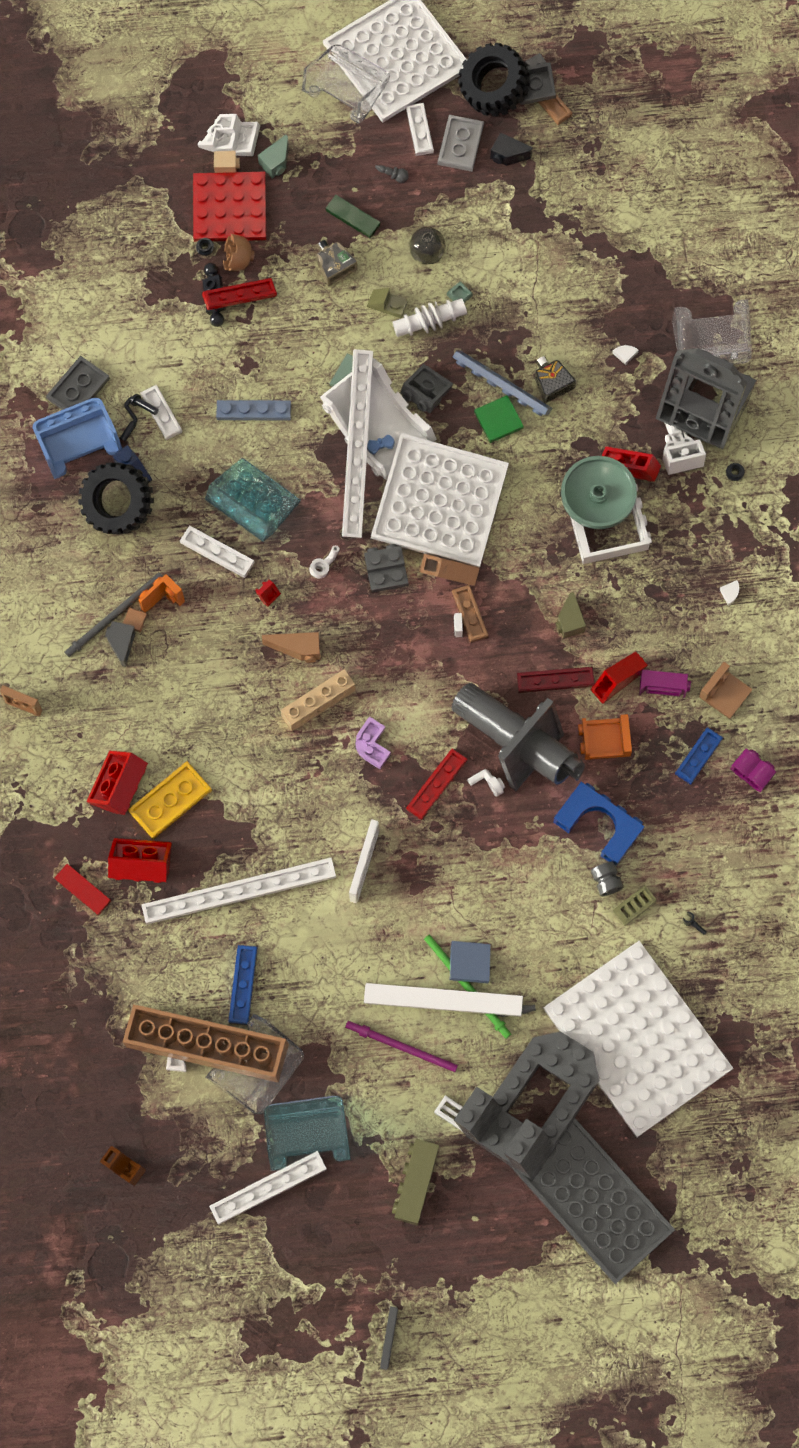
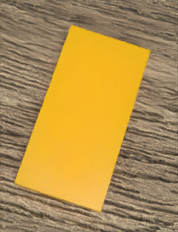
[128,761,212,839]

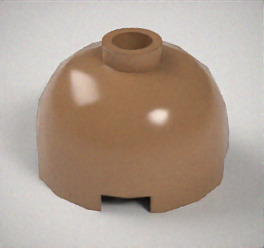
[223,234,254,271]

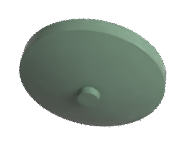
[561,456,637,529]

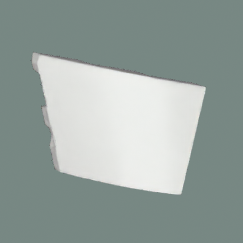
[198,114,260,156]

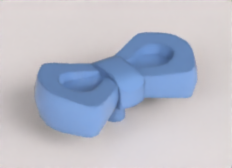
[367,435,395,455]

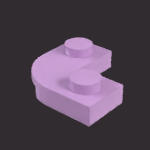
[356,717,391,769]

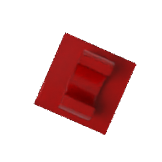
[255,580,281,607]

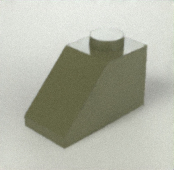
[555,592,586,639]

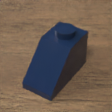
[113,445,152,483]

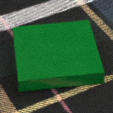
[474,395,524,443]

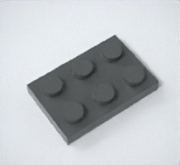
[46,355,110,410]

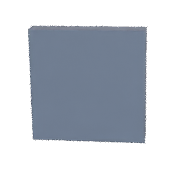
[449,941,491,984]

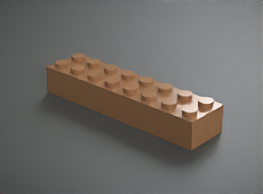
[123,1004,289,1083]

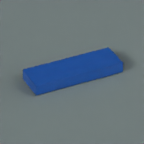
[675,727,723,785]

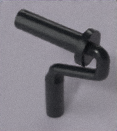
[120,394,159,442]

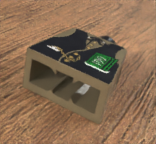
[316,240,358,286]

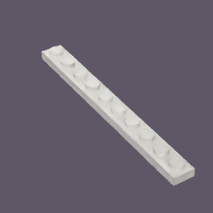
[342,349,373,538]
[142,858,336,925]

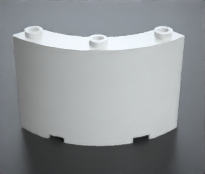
[320,358,437,480]

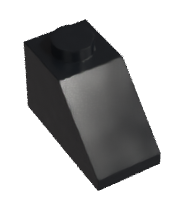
[490,133,533,166]

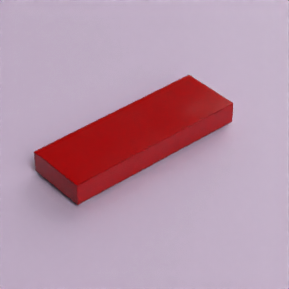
[54,864,111,916]

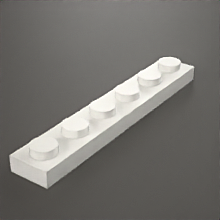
[209,1151,327,1225]

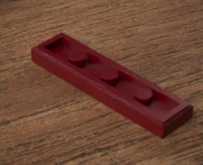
[517,667,595,693]

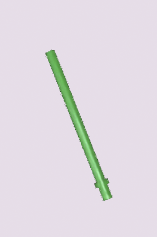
[424,934,512,1039]

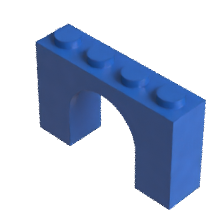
[553,782,645,867]

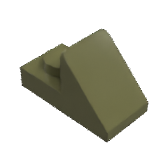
[367,288,407,318]

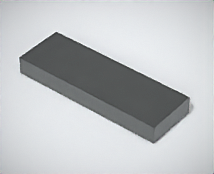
[380,1306,398,1371]

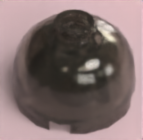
[409,227,446,265]

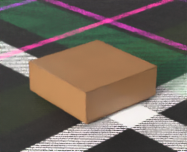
[123,608,147,632]

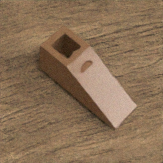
[419,553,479,586]

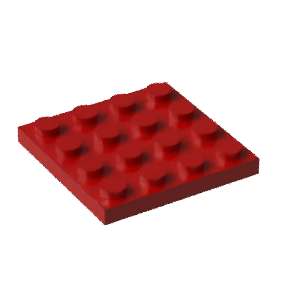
[193,172,266,242]

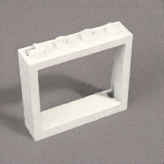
[570,484,652,564]

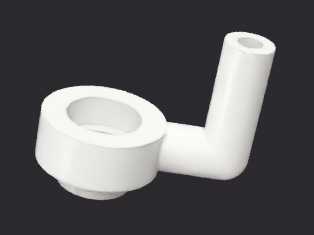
[309,545,339,579]
[467,769,505,797]

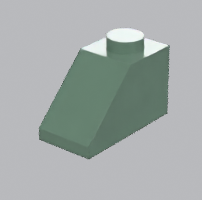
[258,135,289,179]

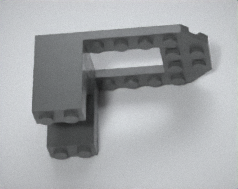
[656,348,756,450]
[454,1031,600,1181]

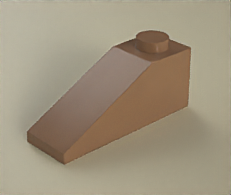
[262,632,320,663]

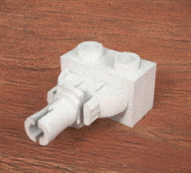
[663,423,706,475]

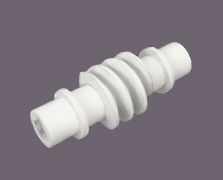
[392,298,467,337]

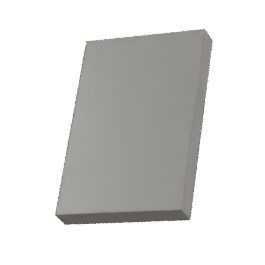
[437,115,484,172]

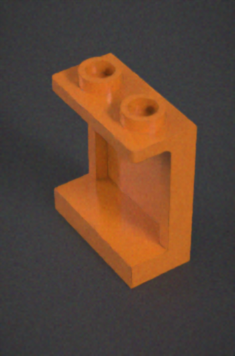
[578,714,632,760]

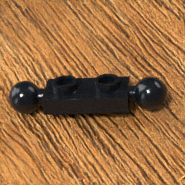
[202,263,226,327]

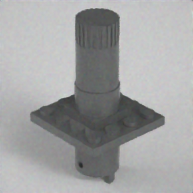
[451,683,585,791]

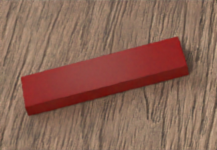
[202,278,277,310]
[406,748,467,820]

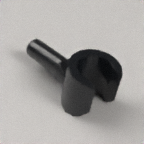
[683,912,707,935]

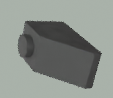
[105,621,136,667]

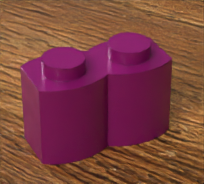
[730,748,776,793]

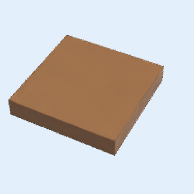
[0,685,43,717]

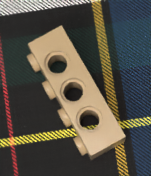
[280,669,356,732]

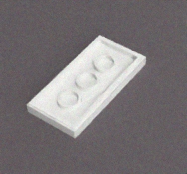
[349,819,379,903]

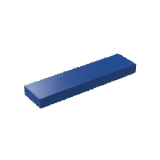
[229,945,258,1025]

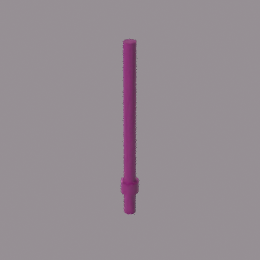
[345,1020,458,1072]

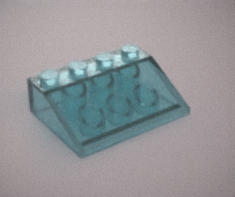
[205,458,300,542]

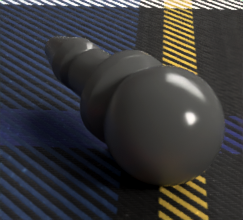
[375,165,409,183]

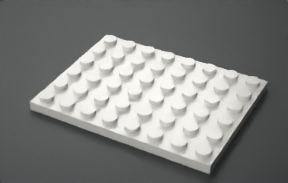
[543,941,733,1138]

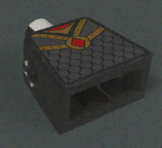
[534,356,576,404]

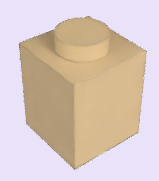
[214,151,240,173]

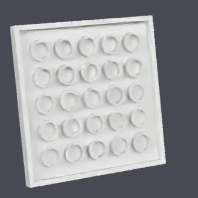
[323,0,467,123]
[371,433,509,568]

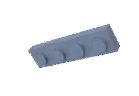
[216,400,291,421]

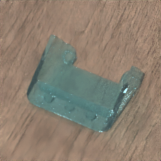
[264,1096,351,1171]

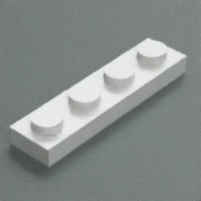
[180,525,254,578]

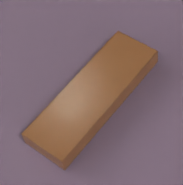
[452,585,488,643]

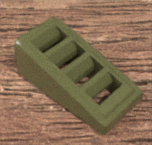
[613,885,657,926]

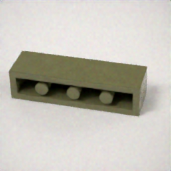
[392,1139,439,1226]

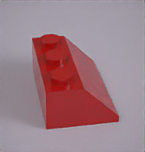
[86,750,148,815]
[108,838,172,883]

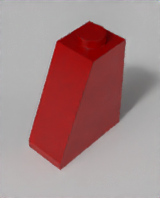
[591,651,648,704]

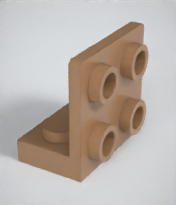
[699,662,752,719]

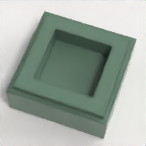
[447,281,473,303]

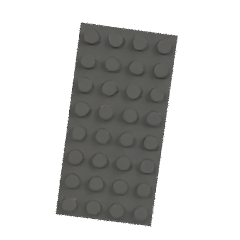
[509,1118,675,1285]

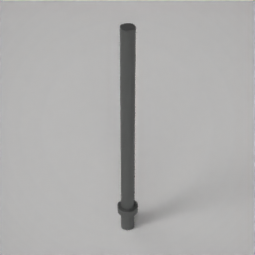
[64,573,163,657]

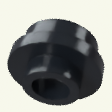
[196,238,214,256]
[726,463,745,481]

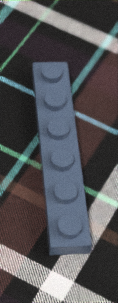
[453,350,552,416]

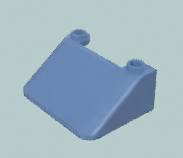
[33,398,122,479]

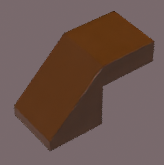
[100,1146,146,1187]

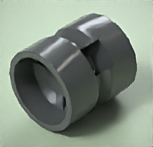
[591,861,624,897]

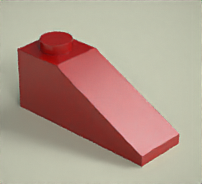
[602,447,661,482]

